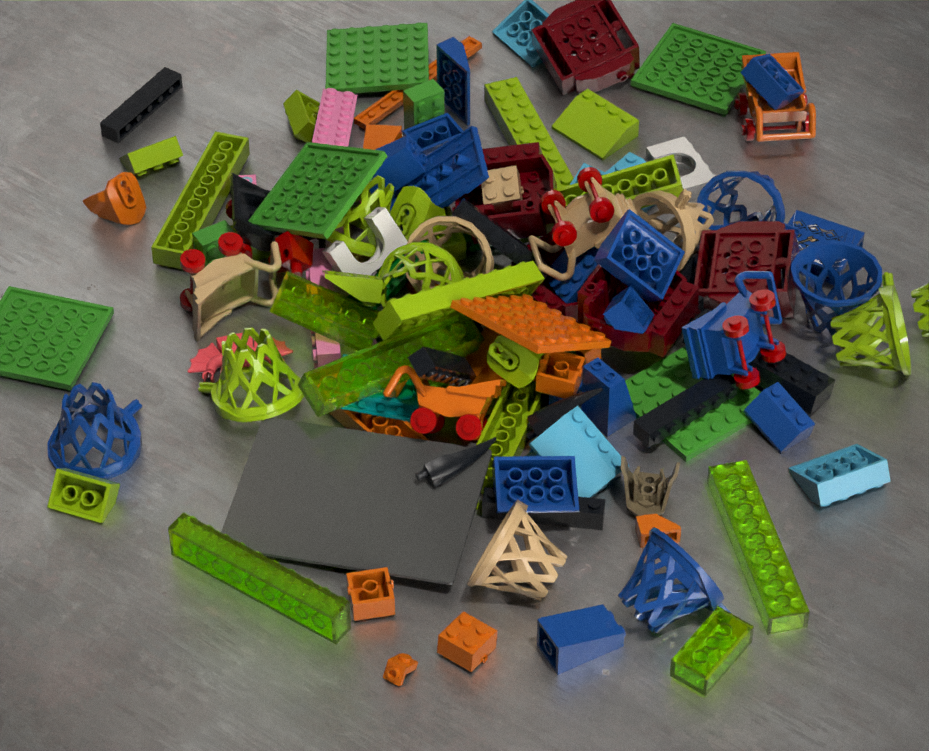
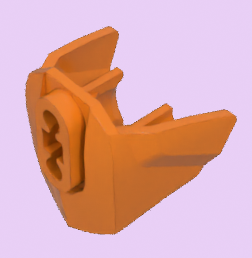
[83,172,146,225]

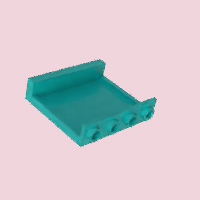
[338,354,419,422]

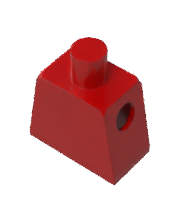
[275,231,314,278]

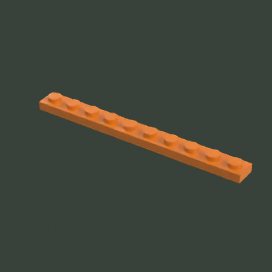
[354,36,482,130]

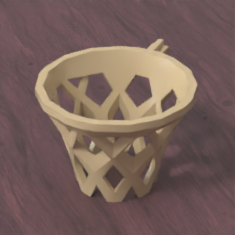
[632,189,714,272]
[404,216,494,320]
[467,499,567,602]

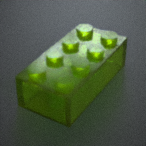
[670,606,754,696]

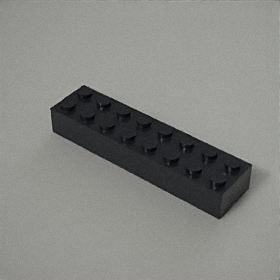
[682,308,835,415]

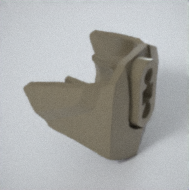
[621,456,680,516]

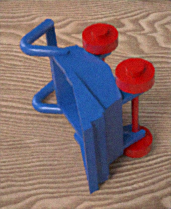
[681,271,786,389]

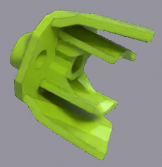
[390,186,447,241]
[487,335,545,389]

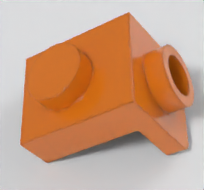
[383,653,418,686]

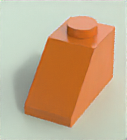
[635,514,681,548]

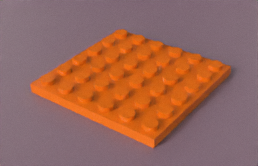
[450,294,611,354]

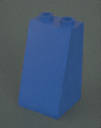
[370,135,428,194]
[581,357,636,437]
[537,604,626,675]

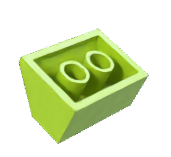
[283,89,320,143]
[119,136,184,177]
[47,468,120,523]

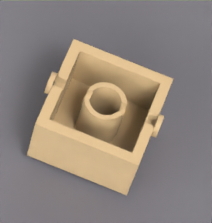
[481,166,524,213]

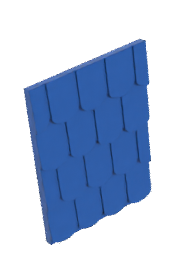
[390,126,489,231]

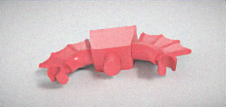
[187,333,293,383]

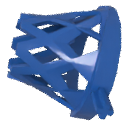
[697,171,800,238]
[790,231,882,336]
[47,382,142,480]
[618,527,734,634]

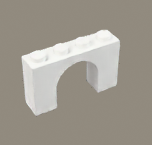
[646,136,716,201]
[322,207,408,276]

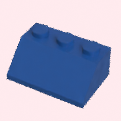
[740,54,805,110]
[402,113,463,156]
[603,285,654,334]
[743,382,815,454]

